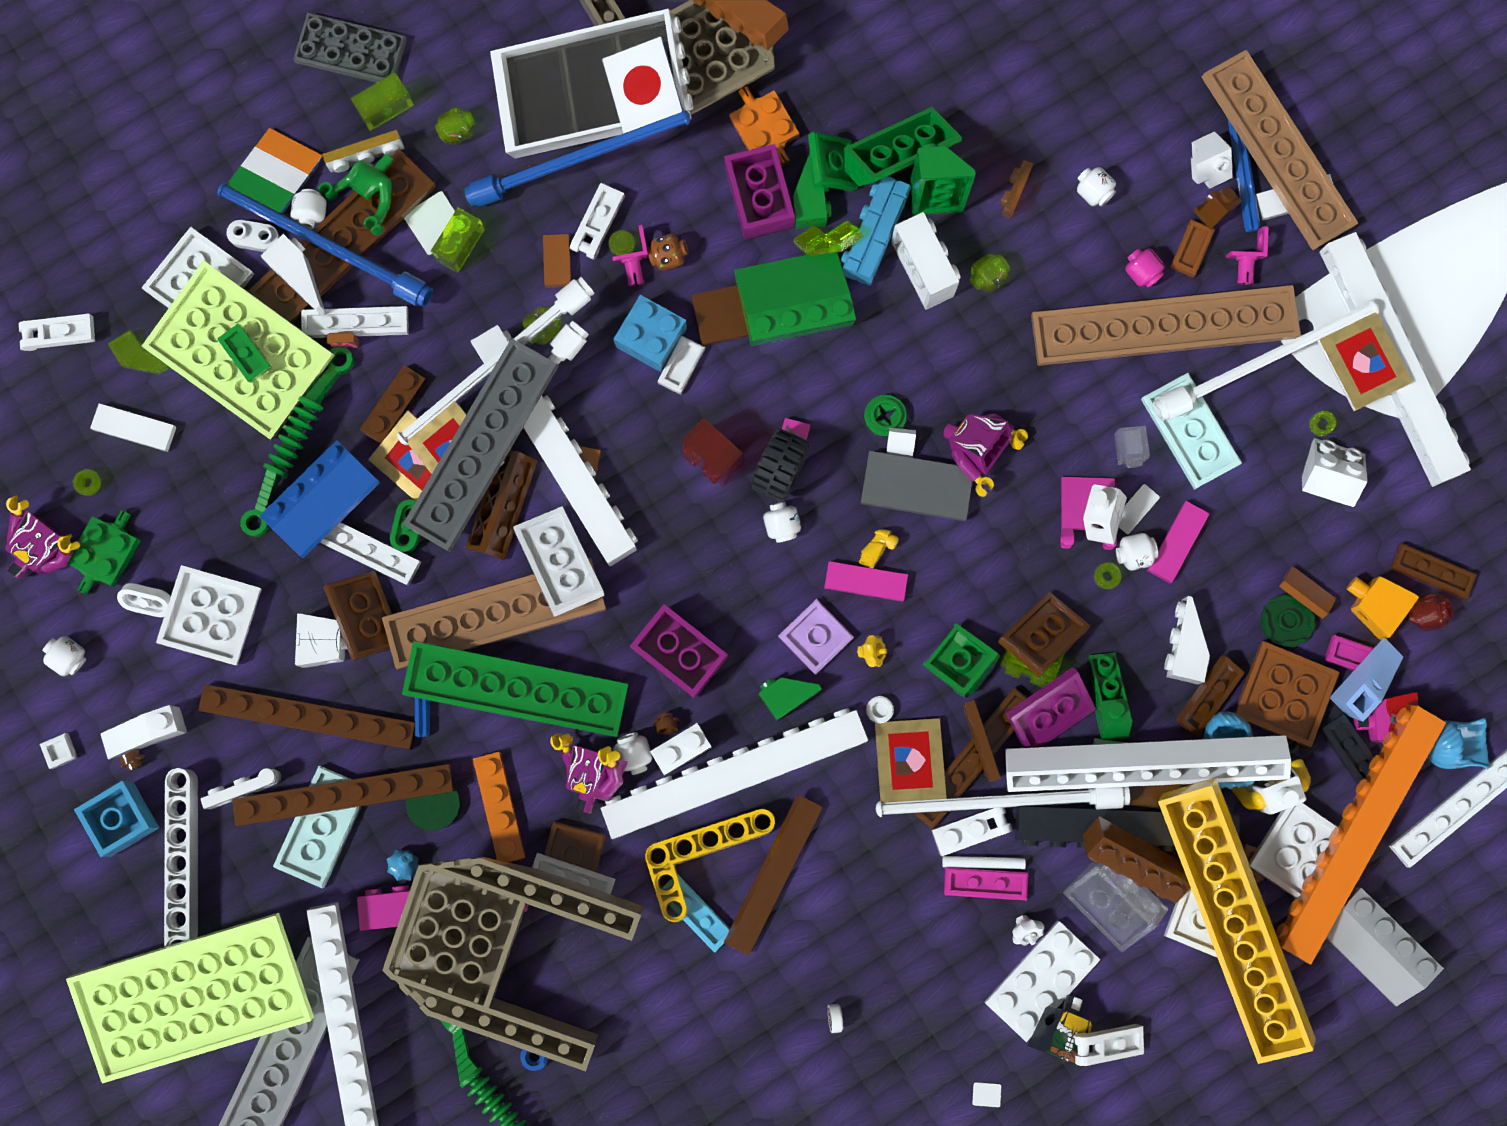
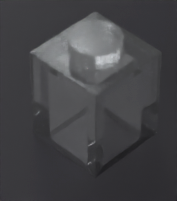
[1114,426,1150,468]

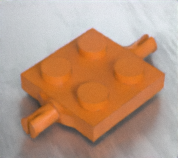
[729,86,799,166]

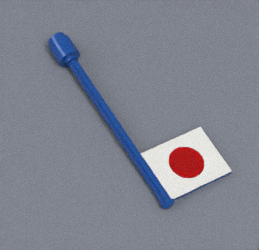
[465,37,690,207]

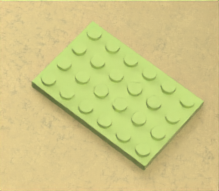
[142,260,334,440]

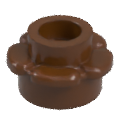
[653,713,680,735]
[119,748,145,771]

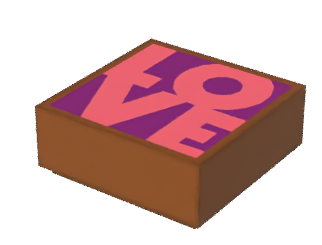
[327,332,359,348]

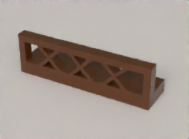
[465,451,537,561]

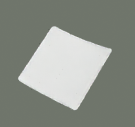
[404,191,467,255]

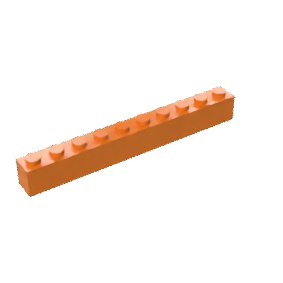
[1275,705,1446,965]

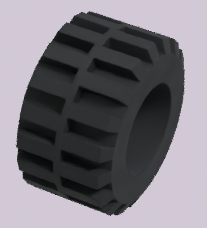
[752,428,809,502]

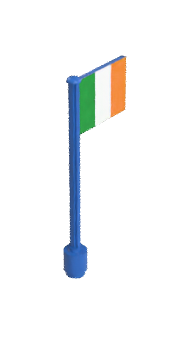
[217,128,433,307]

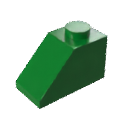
[759,678,822,721]

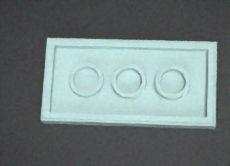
[1141,373,1242,490]
[273,766,361,888]

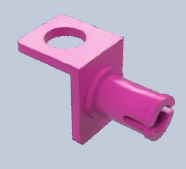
[612,225,648,287]
[1226,226,1269,285]

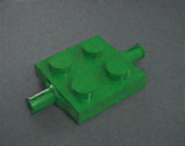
[68,510,141,595]

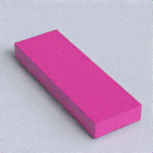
[1147,501,1209,583]
[824,561,908,602]
[944,867,1028,901]

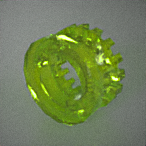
[1309,411,1336,437]

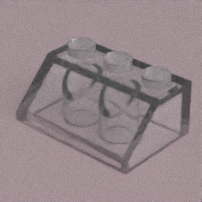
[1063,862,1168,952]

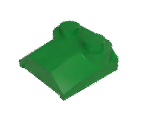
[923,623,1000,698]

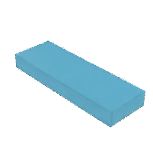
[662,874,730,952]

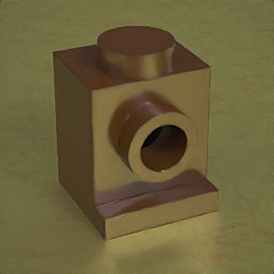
[1193,186,1242,230]

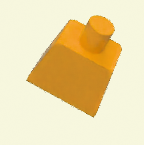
[1346,577,1419,640]

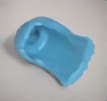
[1203,711,1255,789]
[1427,718,1490,769]

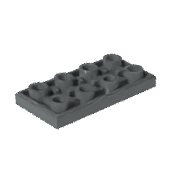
[293,12,407,87]
[860,451,972,521]

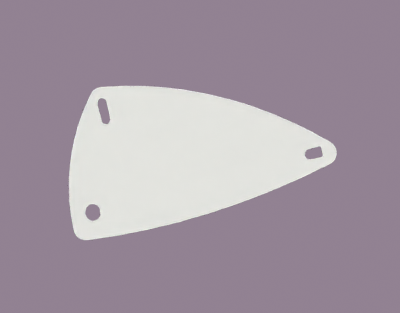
[1281,183,1507,418]

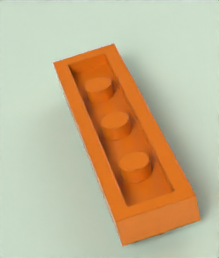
[473,752,526,862]

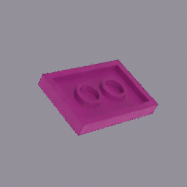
[1006,667,1096,748]

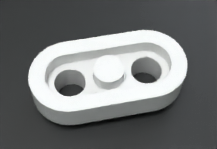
[227,220,280,252]
[117,583,171,617]

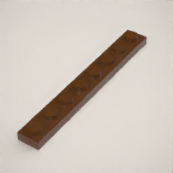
[198,684,415,750]
[232,764,454,827]

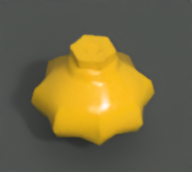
[857,635,887,667]

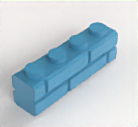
[840,176,911,286]

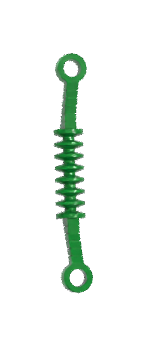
[240,346,354,537]
[440,1020,526,1126]

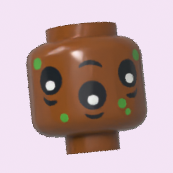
[648,233,688,271]

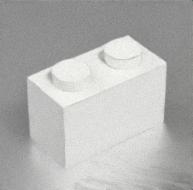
[650,723,712,776]

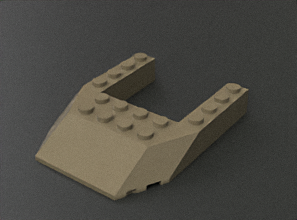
[579,0,774,115]
[382,857,644,1071]

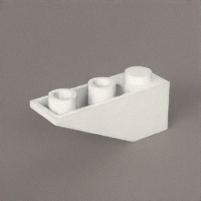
[1164,596,1210,684]

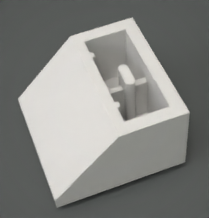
[1302,438,1367,507]

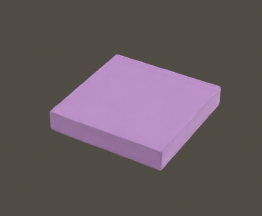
[778,599,854,675]

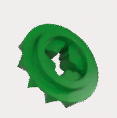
[864,395,907,437]

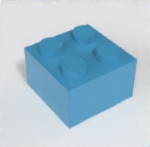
[614,295,687,372]
[74,780,159,857]

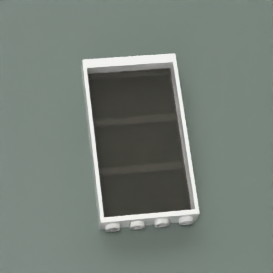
[490,9,693,158]

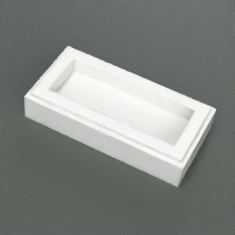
[658,336,705,395]

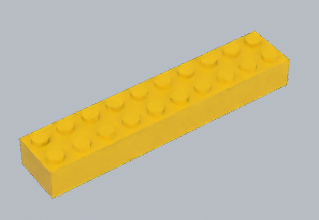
[1158,777,1316,1064]

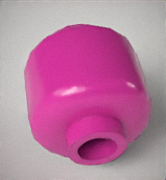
[1125,248,1165,287]

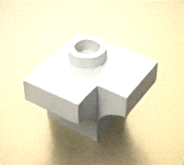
[1191,131,1233,188]

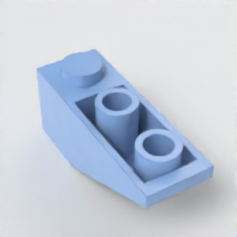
[1330,638,1403,722]

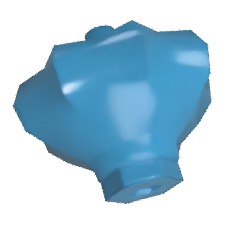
[386,850,419,881]

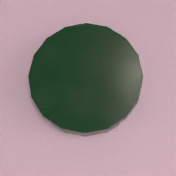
[1260,594,1315,648]
[406,785,461,831]

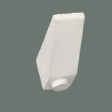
[261,234,326,316]
[101,705,187,759]

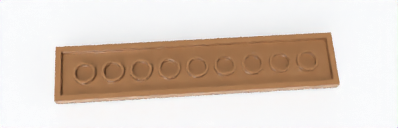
[1031,285,1301,366]

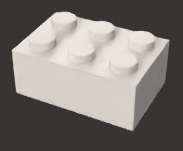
[891,212,960,310]

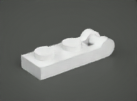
[570,183,625,260]
[19,314,95,351]
[201,768,281,809]
[931,807,1013,856]
[1074,1024,1144,1066]

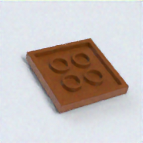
[1234,641,1339,748]

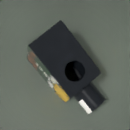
[1028,995,1092,1067]

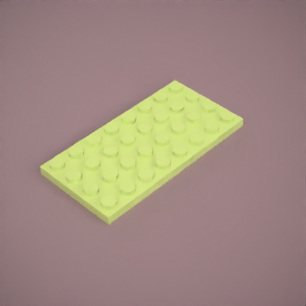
[66,913,314,1083]

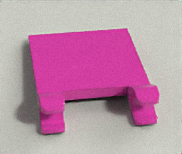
[1060,477,1117,550]

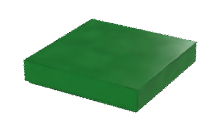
[808,131,858,192]

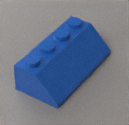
[260,441,380,558]

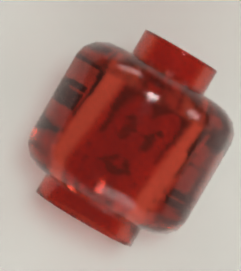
[1409,594,1453,632]

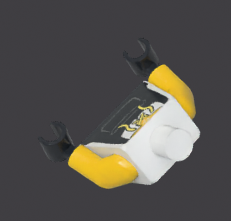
[1231,741,1311,814]

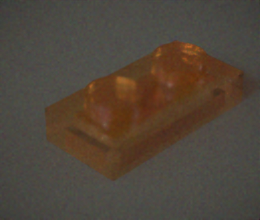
[1000,160,1033,219]

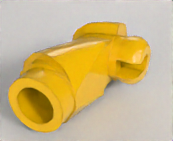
[859,529,899,569]

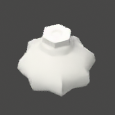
[1012,915,1044,946]

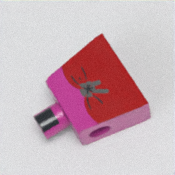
[1353,693,1419,743]

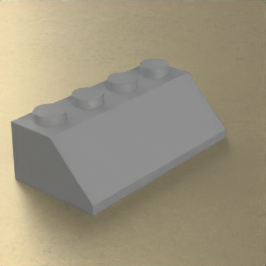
[1326,887,1444,1006]

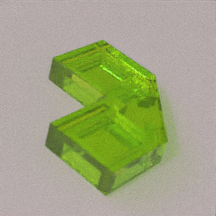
[793,221,863,256]
[108,330,171,375]

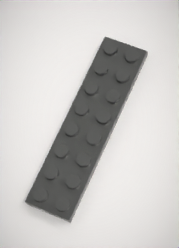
[403,338,559,552]

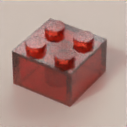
[681,418,743,486]

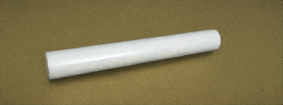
[942,856,1025,869]

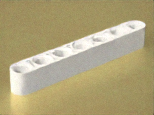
[164,768,198,947]

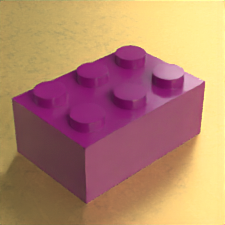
[724,144,795,240]
[630,604,728,699]

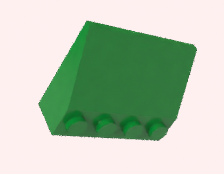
[734,249,856,347]

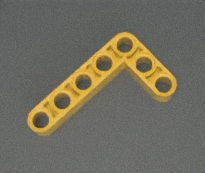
[645,809,775,922]

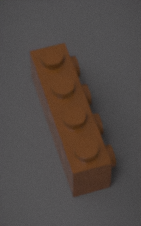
[1082,816,1191,903]

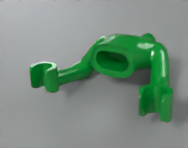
[318,154,394,235]

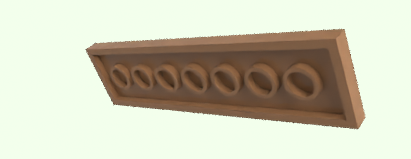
[1202,50,1358,250]
[382,558,606,670]

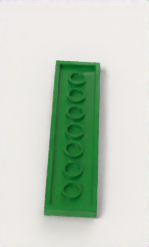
[402,641,628,737]

